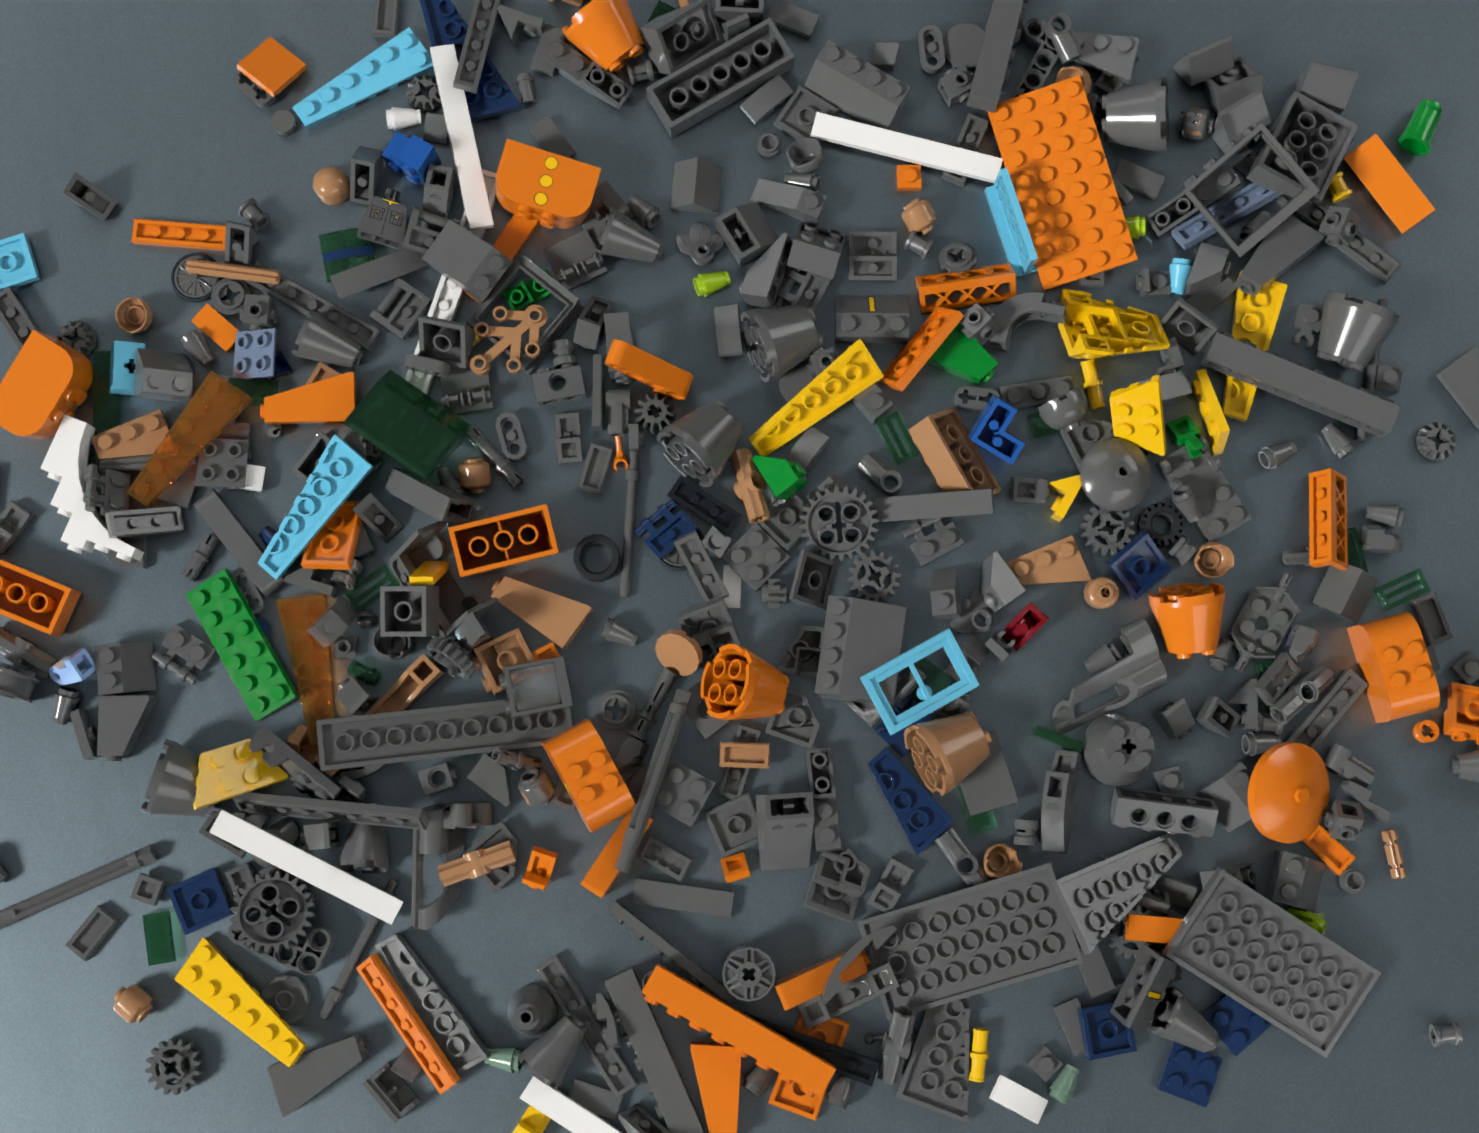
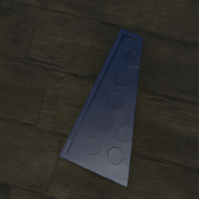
[420,0,522,122]

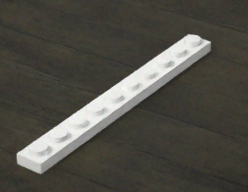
[401,169,497,401]

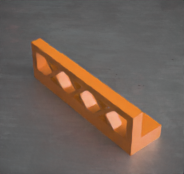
[915,263,1016,313]
[1309,468,1348,570]

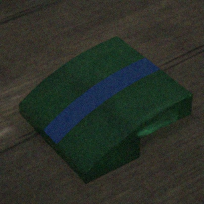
[318,228,375,283]

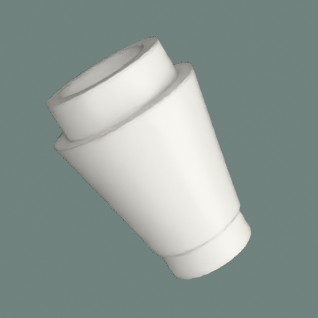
[386,107,421,131]

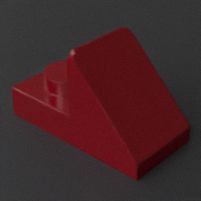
[1002,601,1049,651]

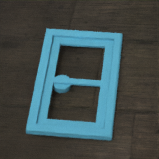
[860,628,979,735]

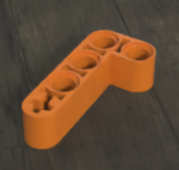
[604,339,694,400]

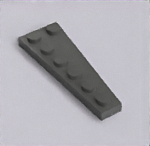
[375,932,491,1074]

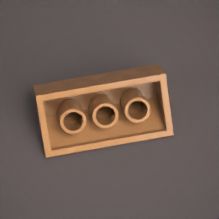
[908,407,1002,496]

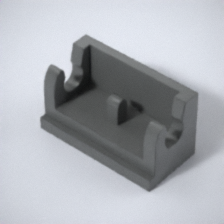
[363,1061,421,1123]

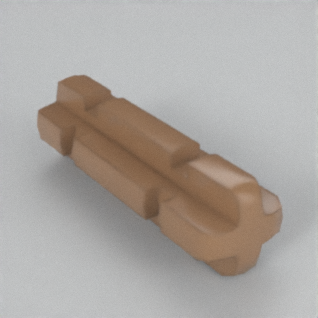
[1381,829,1407,879]

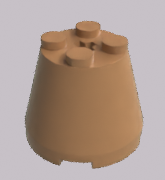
[904,711,992,796]

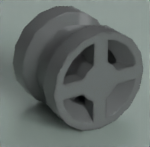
[1167,535,1199,565]

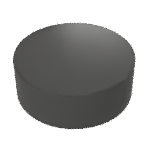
[271,110,297,136]

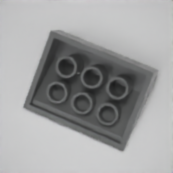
[1246,90,1358,203]
[814,595,908,706]

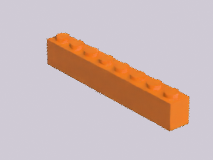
[641,963,836,1097]

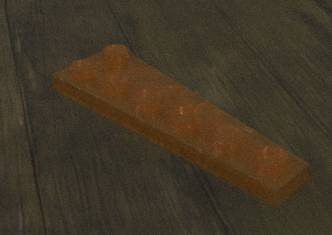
[126,371,253,507]
[276,595,336,745]

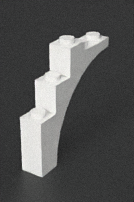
[40,414,144,562]

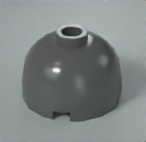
[1037,387,1088,432]

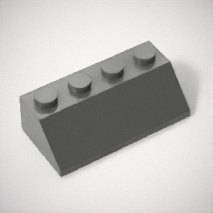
[803,40,911,130]

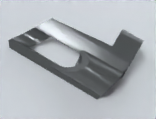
[1051,618,1167,735]
[411,801,492,930]

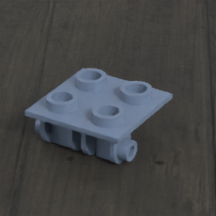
[233,328,276,382]

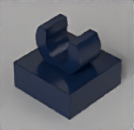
[265,351,293,380]

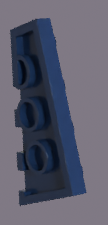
[867,747,954,855]

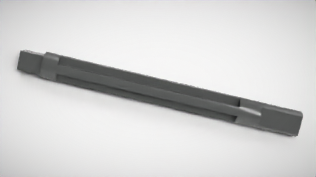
[614,689,691,873]
[0,845,156,929]

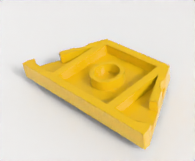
[1109,375,1166,456]
[193,738,289,810]

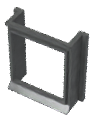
[466,254,584,375]

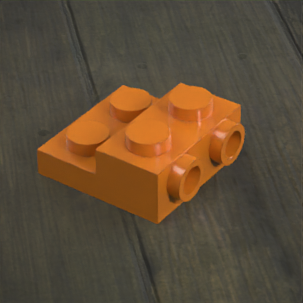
[1444,682,1479,745]

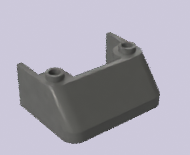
[389,521,499,639]

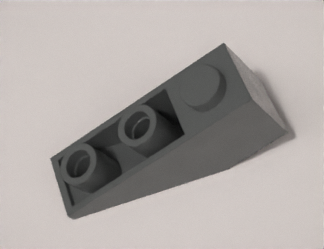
[421,164,457,233]

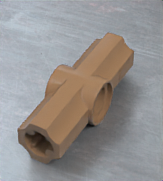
[730,448,770,524]
[437,840,517,887]

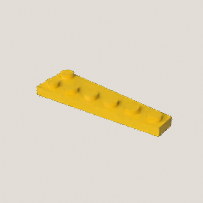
[1222,270,1288,422]
[748,339,884,457]
[174,937,308,1068]

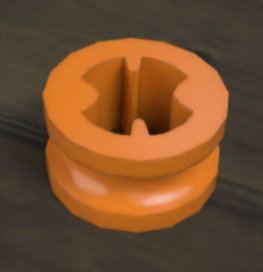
[1413,720,1439,743]

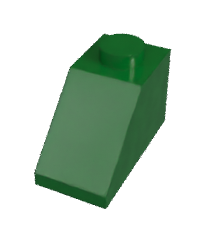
[752,455,809,500]

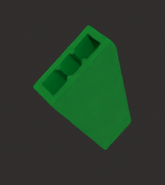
[926,323,998,385]

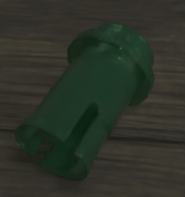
[347,660,381,686]

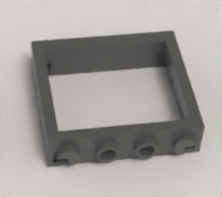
[1182,123,1320,257]

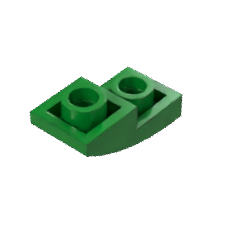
[502,269,552,311]

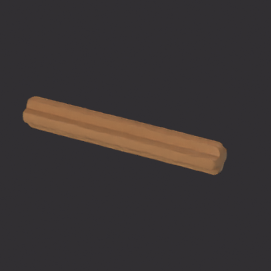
[186,259,281,285]

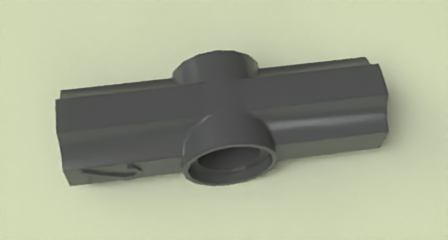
[0,627,59,679]
[1269,664,1334,725]
[934,827,991,888]
[877,1005,916,1085]

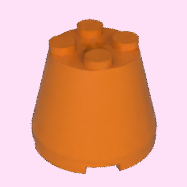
[562,0,645,74]
[1148,582,1226,659]
[700,644,789,720]

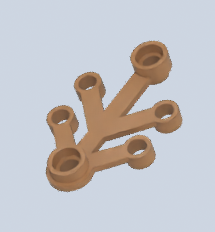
[470,305,548,376]

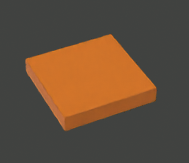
[237,37,306,97]

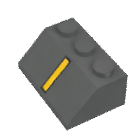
[834,295,909,344]
[1110,944,1178,1032]

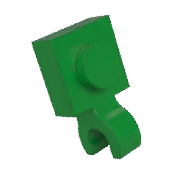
[1165,415,1204,459]

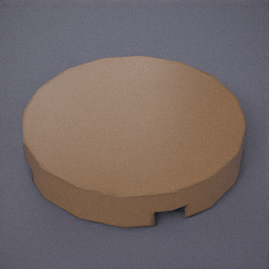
[655,629,703,676]

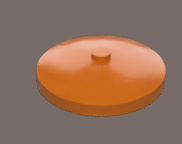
[1247,742,1330,844]

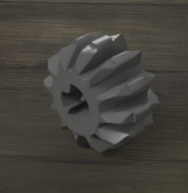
[634,393,676,435]

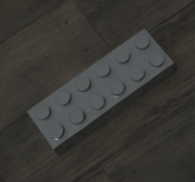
[646,17,795,138]

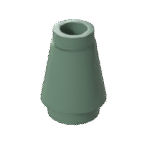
[484,1047,524,1073]
[1049,1064,1080,1105]

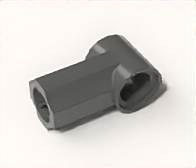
[1044,12,1083,64]
[606,388,631,437]
[857,451,903,497]
[1323,743,1376,788]

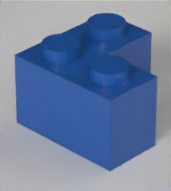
[382,131,441,185]
[967,394,1025,465]

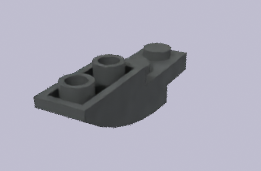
[539,34,633,109]
[1145,163,1241,237]
[806,748,841,852]
[1041,750,1082,854]

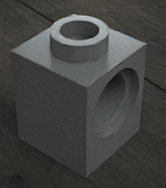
[417,762,459,796]

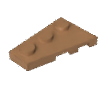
[90,409,179,460]
[1005,535,1092,586]

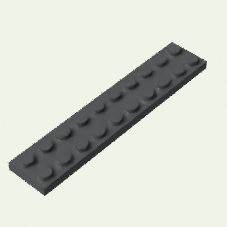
[316,694,572,771]

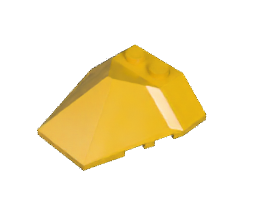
[1058,289,1170,359]

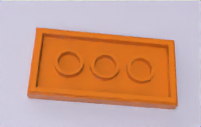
[878,306,964,392]
[768,1012,850,1121]

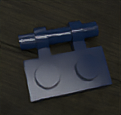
[634,499,698,561]

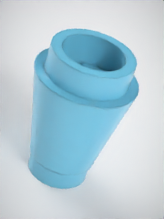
[1169,258,1192,295]

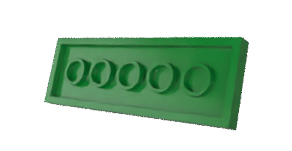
[185,569,299,722]

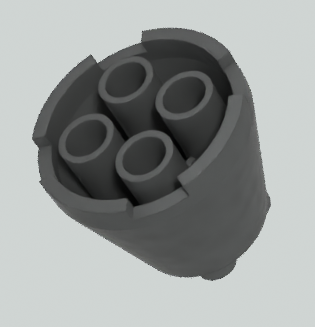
[1102,77,1169,152]
[1316,291,1400,372]
[740,305,823,382]
[657,400,744,487]
[1080,712,1156,787]
[140,739,214,817]

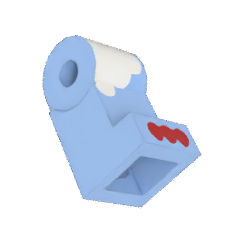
[49,648,97,685]

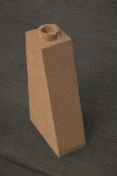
[491,576,594,650]

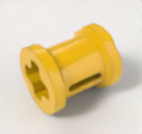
[1328,171,1353,204]

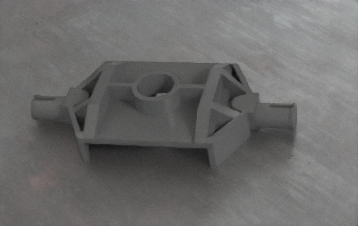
[1228,573,1300,673]

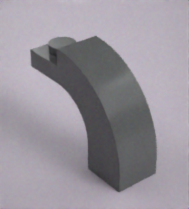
[984,292,1068,351]

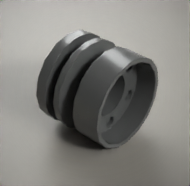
[722,944,776,1002]

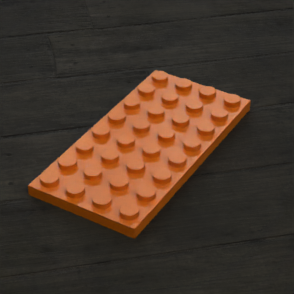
[987,75,1138,291]

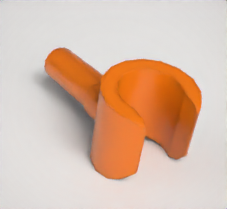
[614,435,628,471]

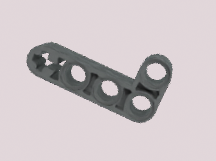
[1012,18,1061,98]
[228,920,336,975]

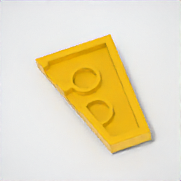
[1192,369,1230,456]

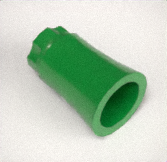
[1397,99,1442,156]

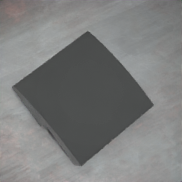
[848,231,897,281]

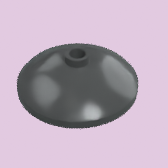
[1080,438,1152,512]

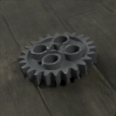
[799,482,879,561]
[230,871,315,955]

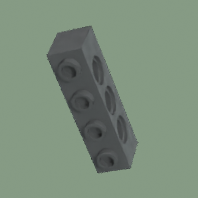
[1110,787,1219,838]

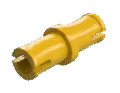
[1080,359,1106,410]
[968,1027,989,1082]

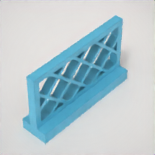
[984,167,1038,279]

